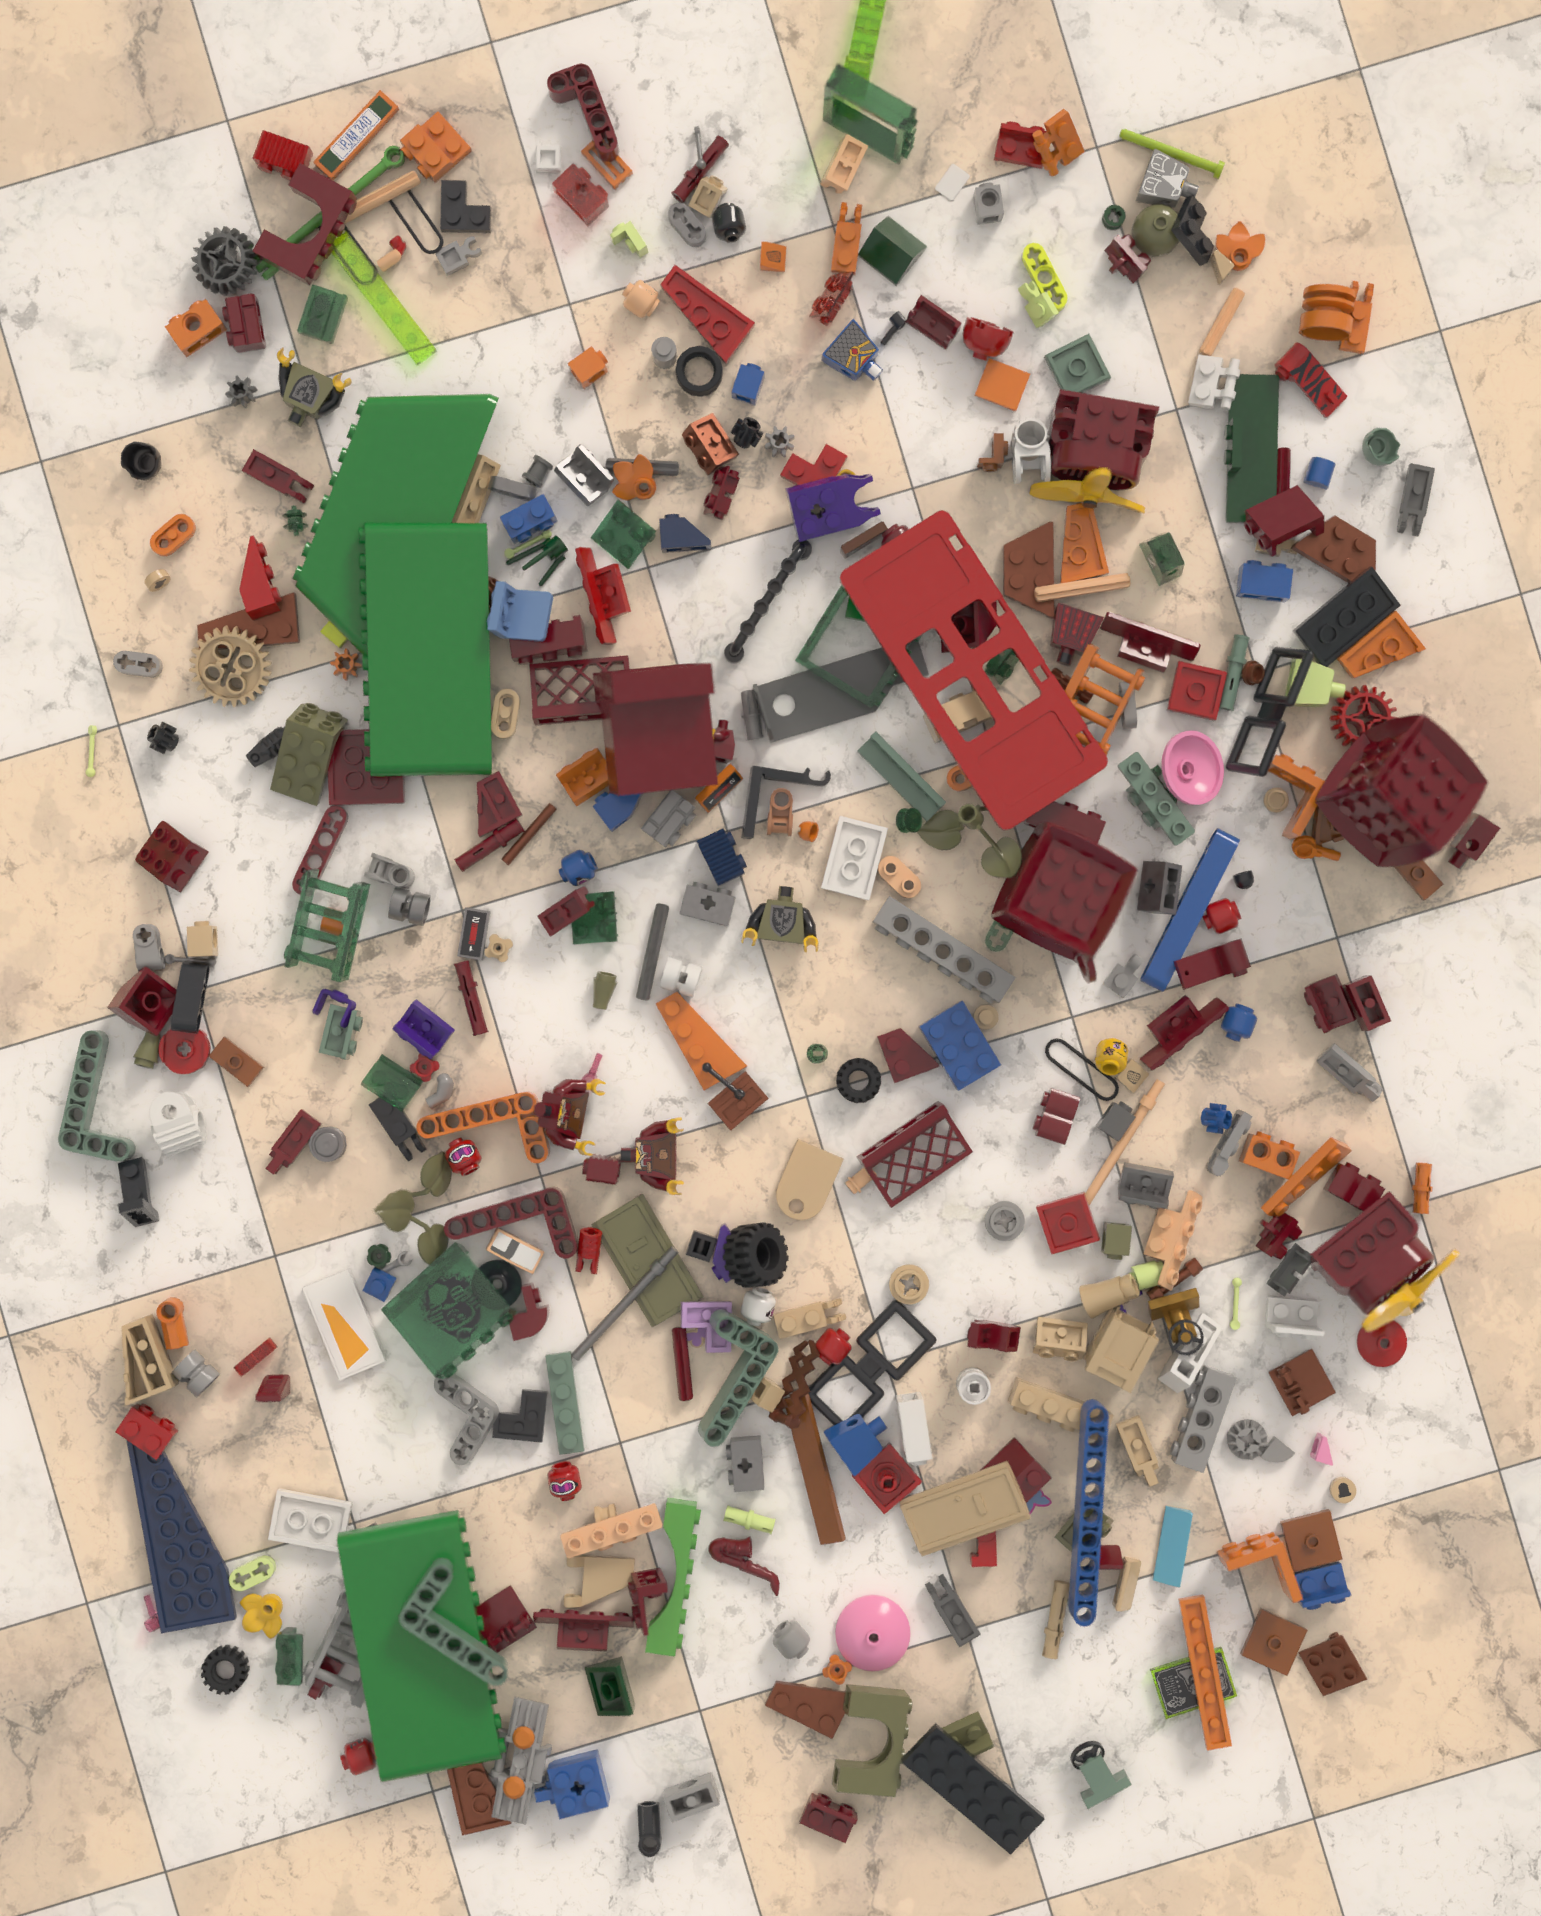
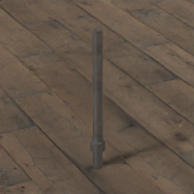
[571,1246,679,1361]

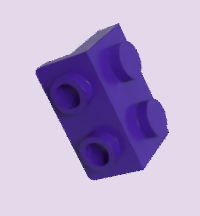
[392,999,455,1059]

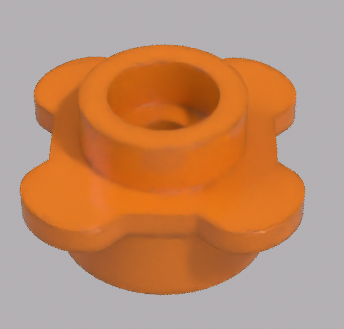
[822,1655,852,1685]

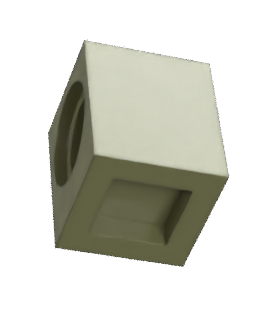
[1101,1222,1132,1260]

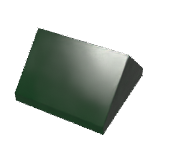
[858,216,927,286]
[585,1656,635,1716]

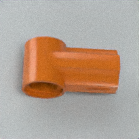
[156,1297,189,1350]

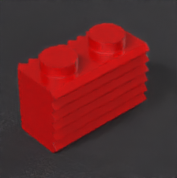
[253,130,313,181]

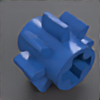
[1201,1103,1232,1134]

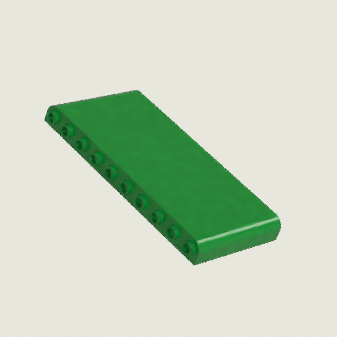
[359,523,492,777]
[337,1510,506,1782]

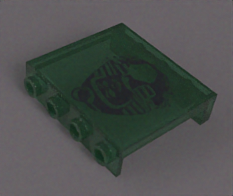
[381,1242,518,1379]

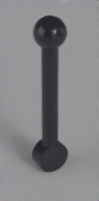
[702,1063,745,1100]

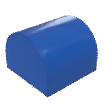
[1303,457,1336,490]

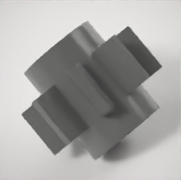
[225,375,258,408]

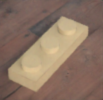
[451,454,501,523]

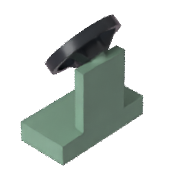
[1070,1741,1132,1809]

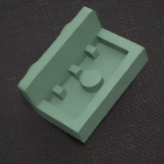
[319,1004,363,1060]

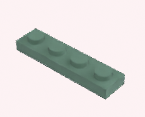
[545,1351,585,1455]

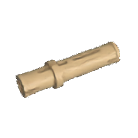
[1042,1580,1070,1659]

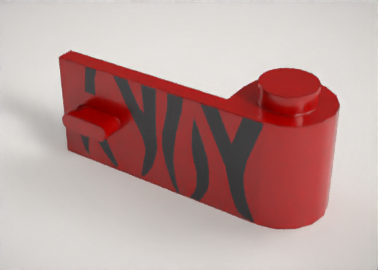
[1275,342,1348,418]

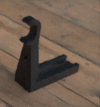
[741,766,831,839]

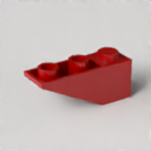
[239,535,282,620]

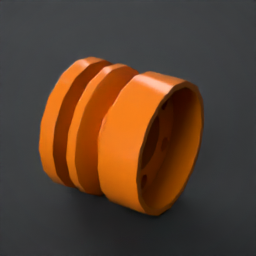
[1299,284,1356,341]

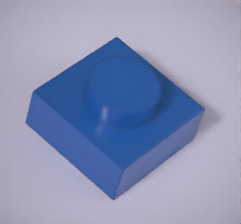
[362,1267,397,1302]

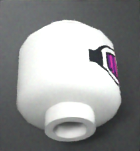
[741,1287,776,1326]

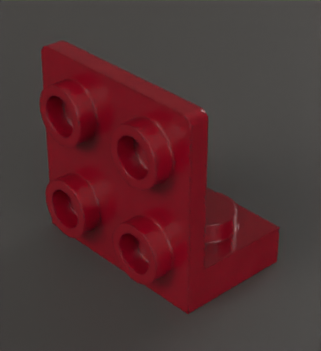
[628,1567,668,1636]

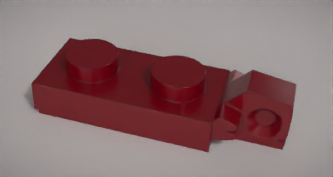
[265,1109,322,1175]

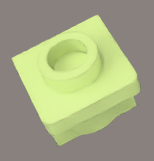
[610,221,648,258]

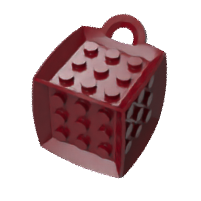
[1315,714,1488,867]
[991,822,1138,984]

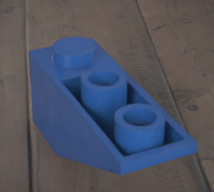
[593,792,643,832]

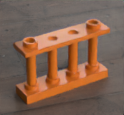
[1065,644,1145,755]

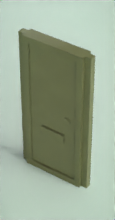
[591,1194,704,1327]

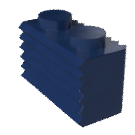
[696,828,747,887]

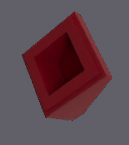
[1099,1545,1123,1570]

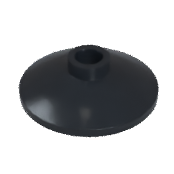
[472,1260,522,1310]

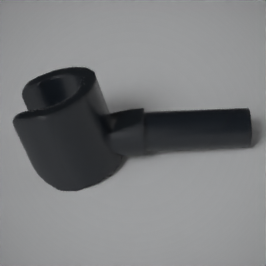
[880,311,906,346]

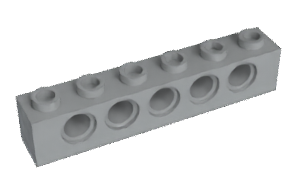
[873,896,1016,1004]

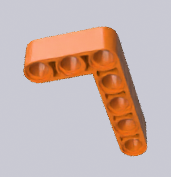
[416,1091,550,1163]

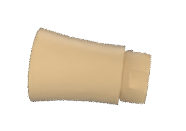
[1079,1274,1140,1319]

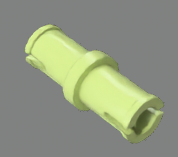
[723,1505,776,1535]

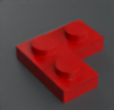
[780,444,848,486]

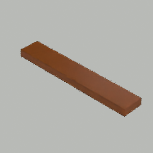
[785,1393,846,1545]

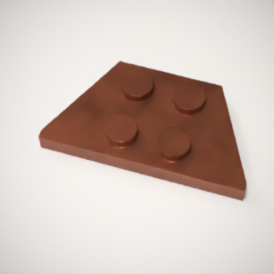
[1291,516,1376,583]
[1003,522,1054,618]

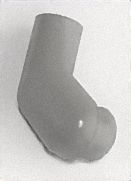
[426,1073,454,1109]

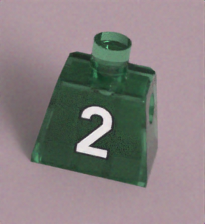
[1139,532,1185,586]

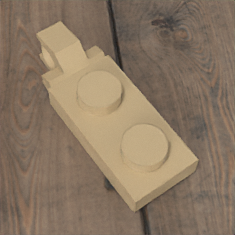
[1115,1415,1159,1487]

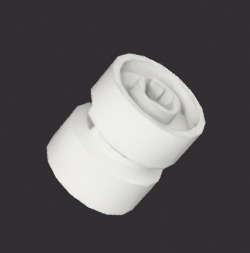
[660,956,702,998]
[956,1367,991,1405]

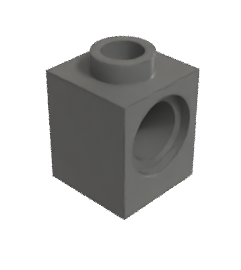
[1096,1101,1136,1141]

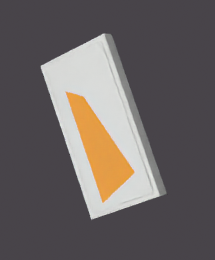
[302,1268,387,1381]

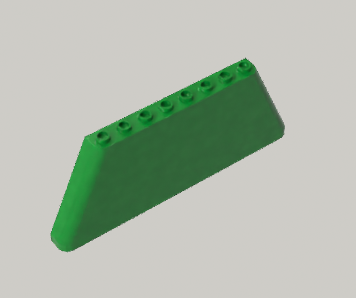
[292,394,499,655]

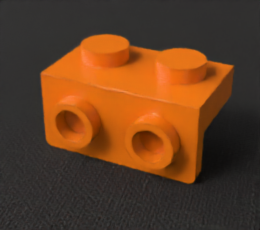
[556,748,609,807]

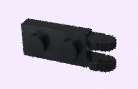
[368,1090,426,1161]

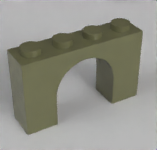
[832,1684,912,1797]

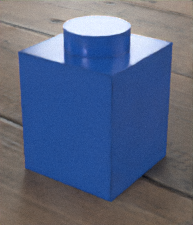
[732,363,764,405]

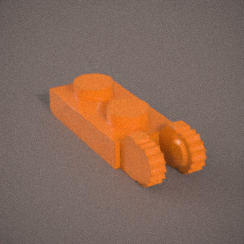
[831,202,862,275]
[1339,281,1374,354]

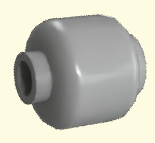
[773,1620,810,1659]

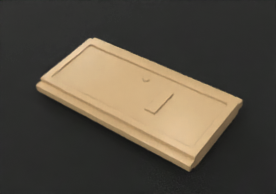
[899,1461,1031,1556]

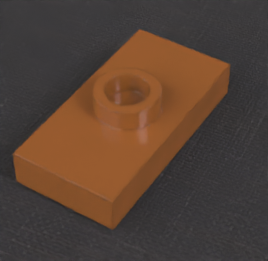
[1394,860,1444,901]
[209,1036,264,1087]

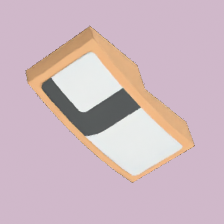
[486,1228,544,1274]

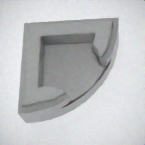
[1260,1436,1295,1462]

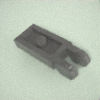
[1397,463,1435,537]
[925,1574,981,1648]

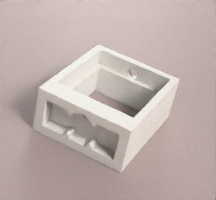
[896,1392,932,1466]

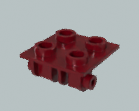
[476,1585,537,1653]

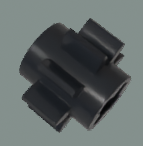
[731,417,763,449]
[147,721,179,754]

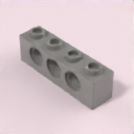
[1170,1365,1237,1473]

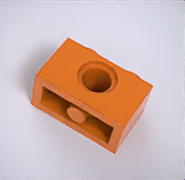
[165,299,228,357]

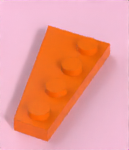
[656,992,747,1090]

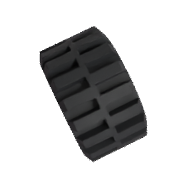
[723,1222,789,1288]

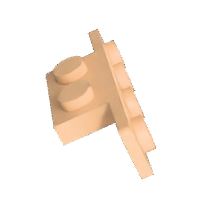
[1144,1190,1203,1291]
[560,1503,663,1558]

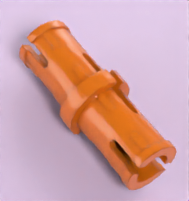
[1412,1163,1433,1214]

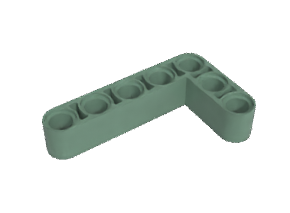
[58,1030,136,1161]
[698,1309,778,1447]
[400,1558,508,1686]

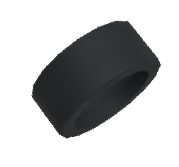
[675,346,723,397]

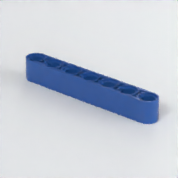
[1140,828,1240,992]

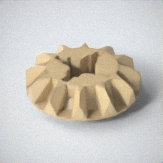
[889,1264,929,1304]

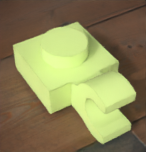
[1018,281,1059,328]

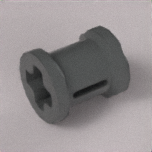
[522,455,553,488]

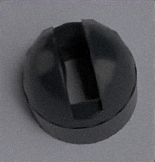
[1233,870,1254,889]

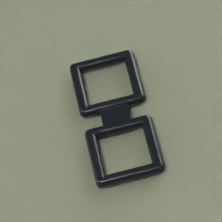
[1226,647,1314,777]
[809,1300,937,1425]

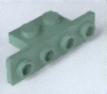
[1117,752,1195,846]

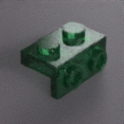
[275,1627,303,1686]

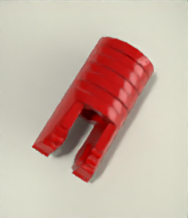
[575,1227,602,1274]

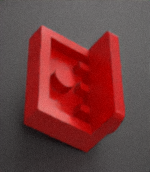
[115,1403,178,1460]

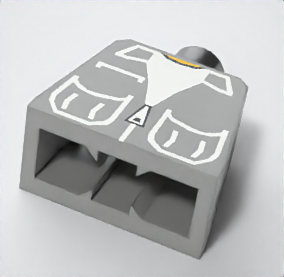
[1136,149,1199,208]

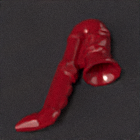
[708,1536,780,1596]

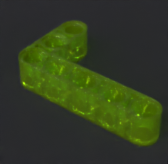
[841,0,886,101]

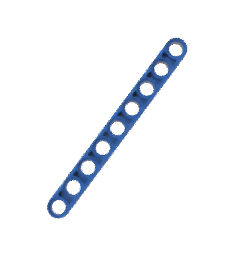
[1068,1399,1109,1627]

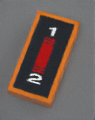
[695,764,744,813]

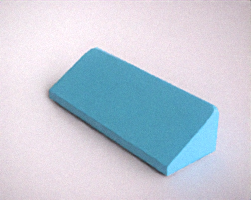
[1153,1506,1193,1587]

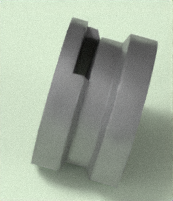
[309,1126,347,1162]

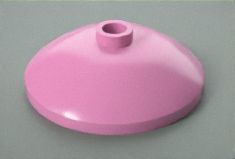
[1162,731,1224,805]
[835,1595,910,1671]

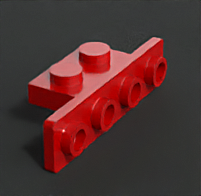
[575,547,631,644]

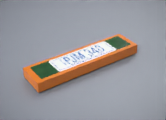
[313,90,399,180]

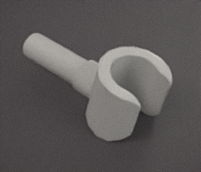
[380,1251,412,1273]

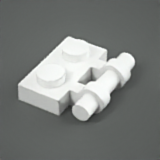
[1188,355,1241,410]

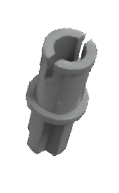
[741,690,763,740]

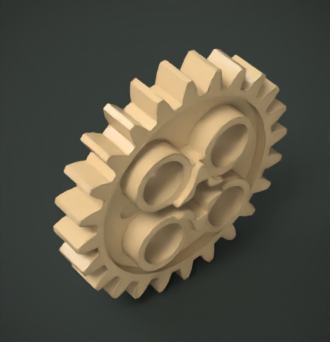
[189,625,272,707]

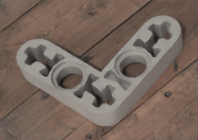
[434,1371,499,1465]

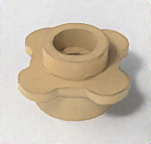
[484,934,513,962]

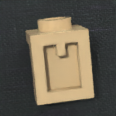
[688,175,728,218]

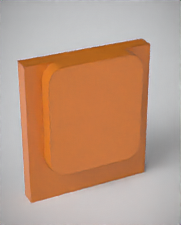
[974,358,1030,412]

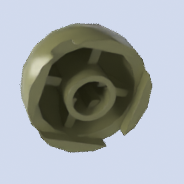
[1132,204,1179,257]

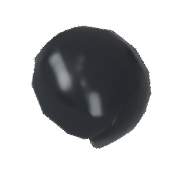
[121,441,162,480]

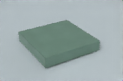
[1044,334,1111,393]

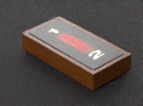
[840,521,888,559]

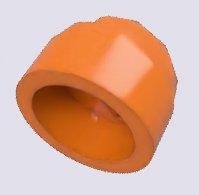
[798,821,819,842]

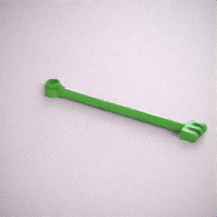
[253,146,405,280]

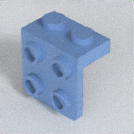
[487,581,553,642]

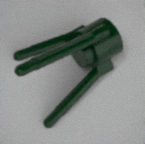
[506,535,568,586]

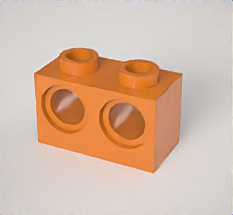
[1239,1131,1300,1179]

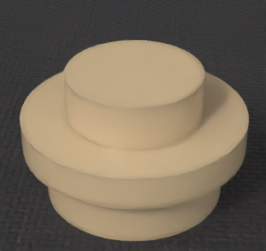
[1263,788,1289,813]
[973,1005,998,1030]

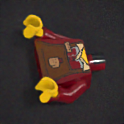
[534,1079,606,1156]
[621,1117,684,1195]

